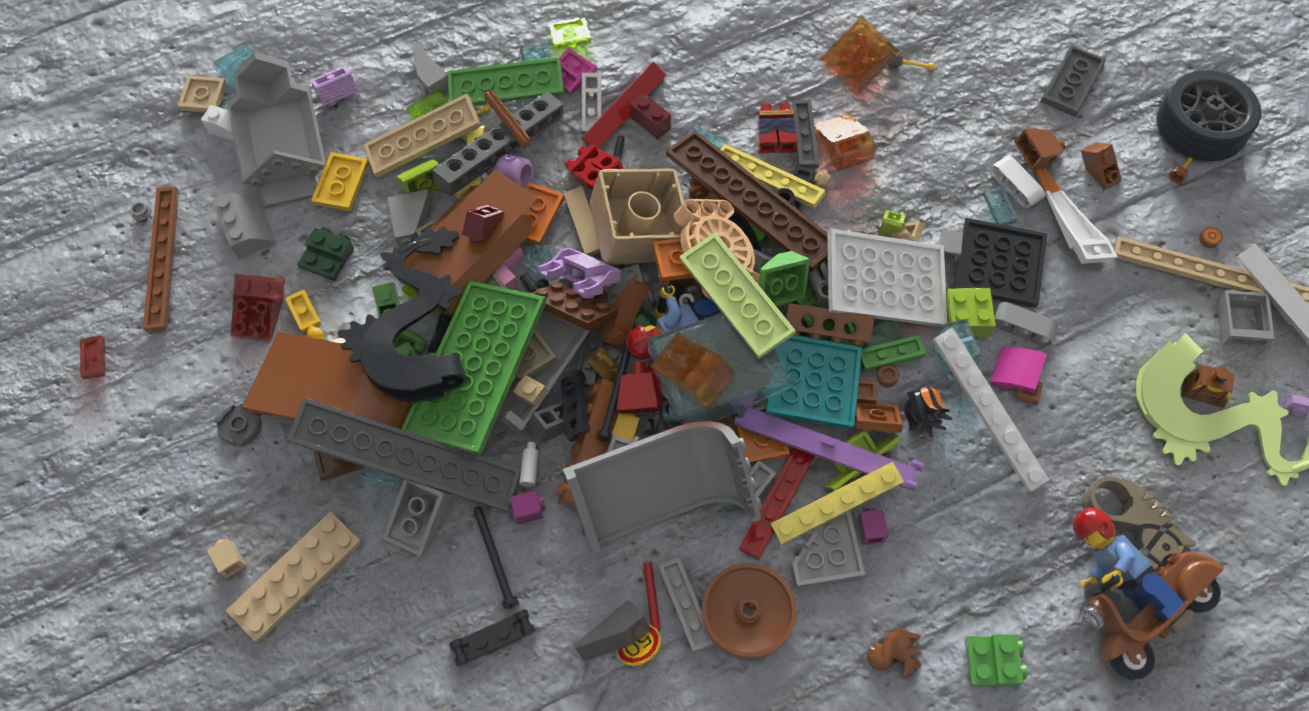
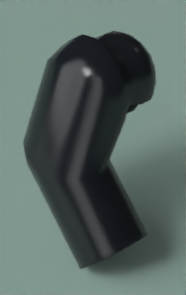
[520,273,549,292]

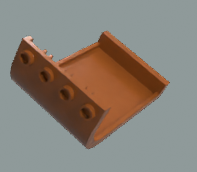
[242,332,413,429]

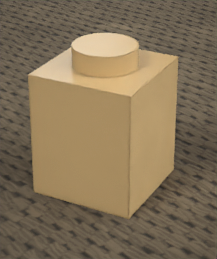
[207,538,247,579]

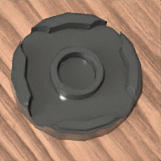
[217,404,262,446]

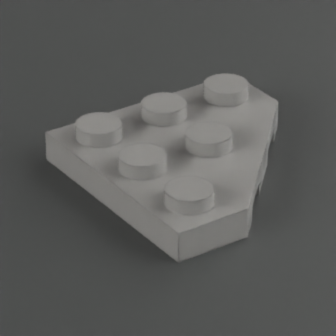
[792,511,866,588]

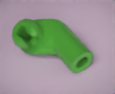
[398,329,427,352]

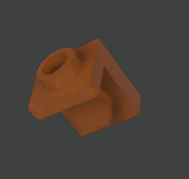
[689,176,708,199]

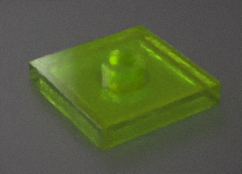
[549,17,591,50]

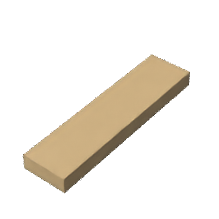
[564,186,600,256]

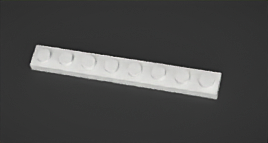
[932,327,1049,492]

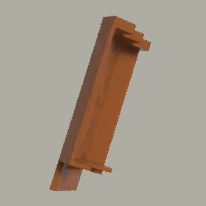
[389,169,538,315]

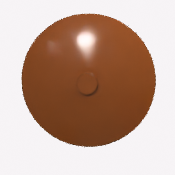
[702,563,797,659]

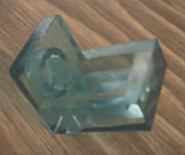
[520,41,551,61]

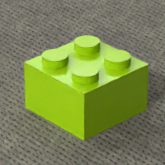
[946,288,996,338]

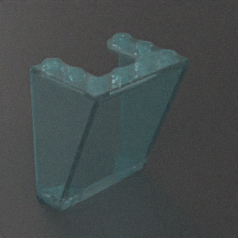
[647,313,795,424]

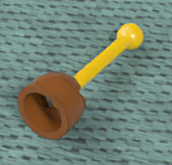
[1169,157,1193,184]

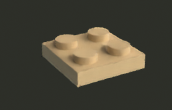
[178,75,227,113]

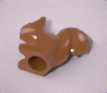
[867,628,922,678]

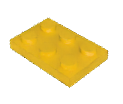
[311,152,369,212]

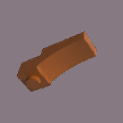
[600,278,650,348]

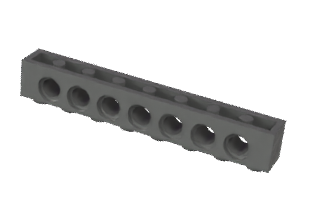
[433,92,564,197]

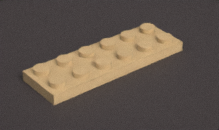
[364,94,482,178]
[225,511,362,644]

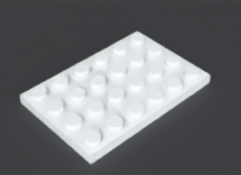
[827,229,947,327]

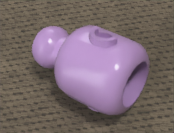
[486,154,533,188]

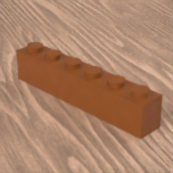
[557,378,619,511]

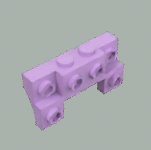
[537,248,621,299]

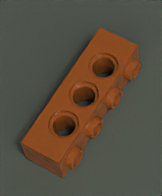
[785,303,874,346]

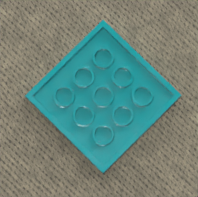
[765,335,862,429]

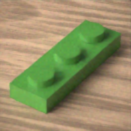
[861,335,926,372]

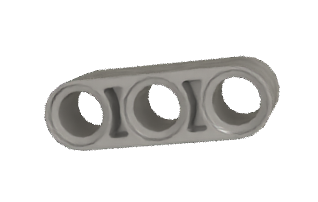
[994,302,1058,346]

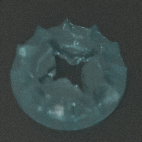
[523,244,556,273]

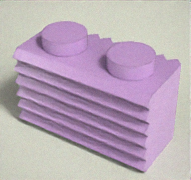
[311,66,358,107]

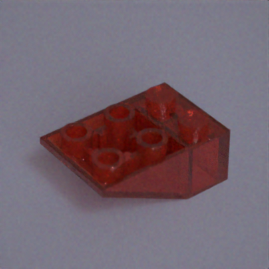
[230,274,285,340]

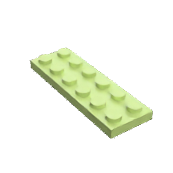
[679,232,796,359]

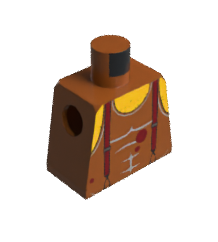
[1182,365,1235,408]

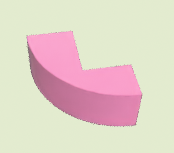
[495,246,524,290]

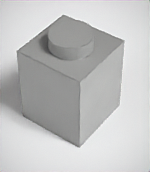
[938,230,963,264]

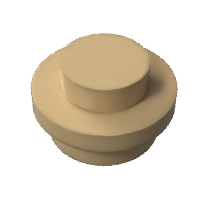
[813,169,830,189]

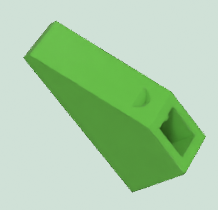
[372,282,407,346]

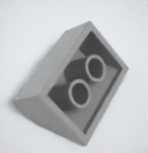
[211,193,276,259]

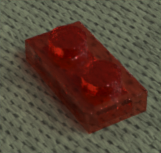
[80,335,105,380]

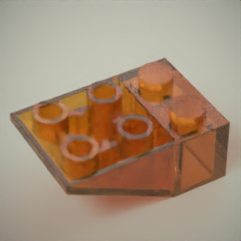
[814,113,877,172]
[650,332,735,407]

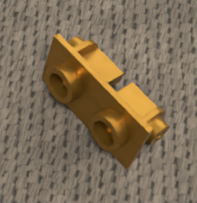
[587,347,627,383]

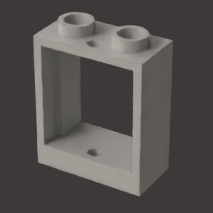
[1217,289,1275,348]

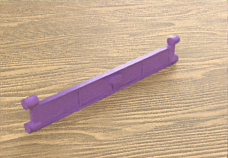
[734,398,924,491]

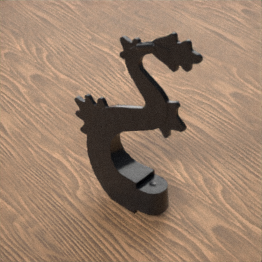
[337,226,467,404]

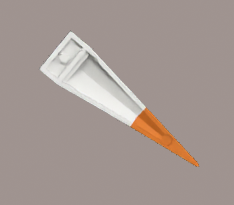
[1034,167,1118,264]

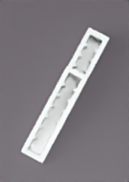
[1236,244,1309,346]

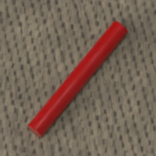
[643,562,661,632]

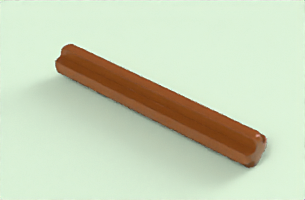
[484,90,531,148]

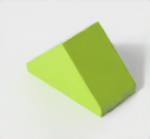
[878,210,906,238]

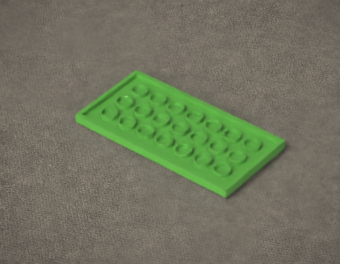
[401,281,547,455]

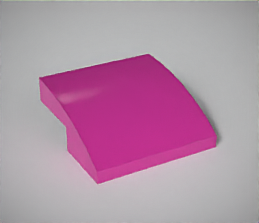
[560,47,598,94]
[990,347,1047,393]

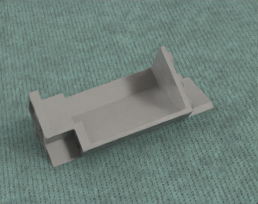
[227,52,326,207]

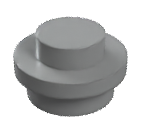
[130,201,151,221]

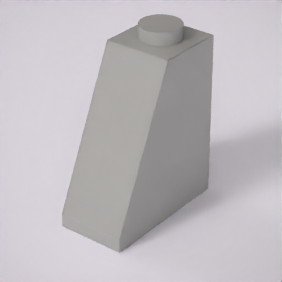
[388,189,432,248]

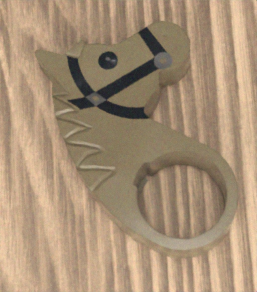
[1082,476,1197,569]

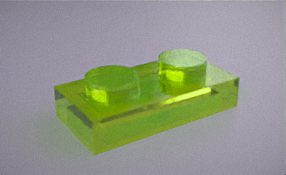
[406,90,449,120]

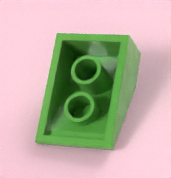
[759,251,810,306]

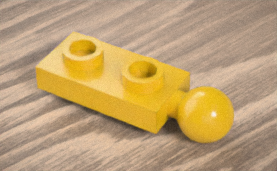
[285,289,324,340]

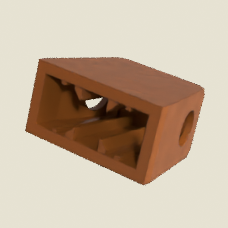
[1014,128,1065,170]

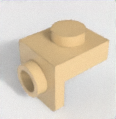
[890,221,925,242]
[512,375,547,407]

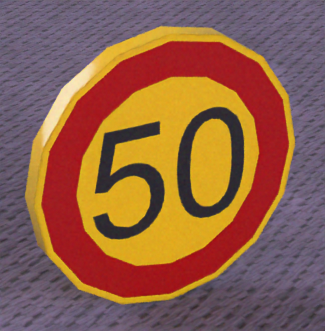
[616,625,661,666]

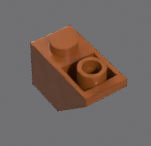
[1081,142,1122,189]

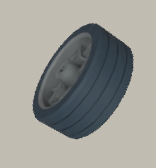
[1156,70,1262,161]

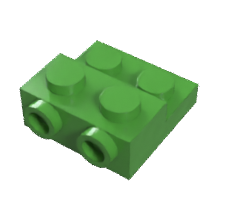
[965,634,1027,687]

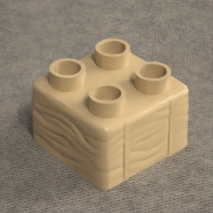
[590,169,684,265]

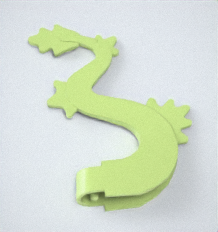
[1135,333,1309,487]

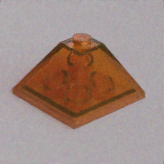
[821,16,901,95]

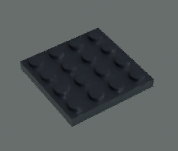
[953,218,1047,308]

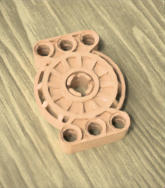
[674,199,759,299]

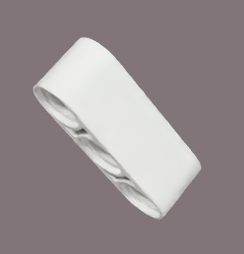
[990,156,1045,209]

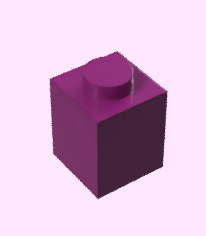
[510,490,546,525]
[858,508,888,545]

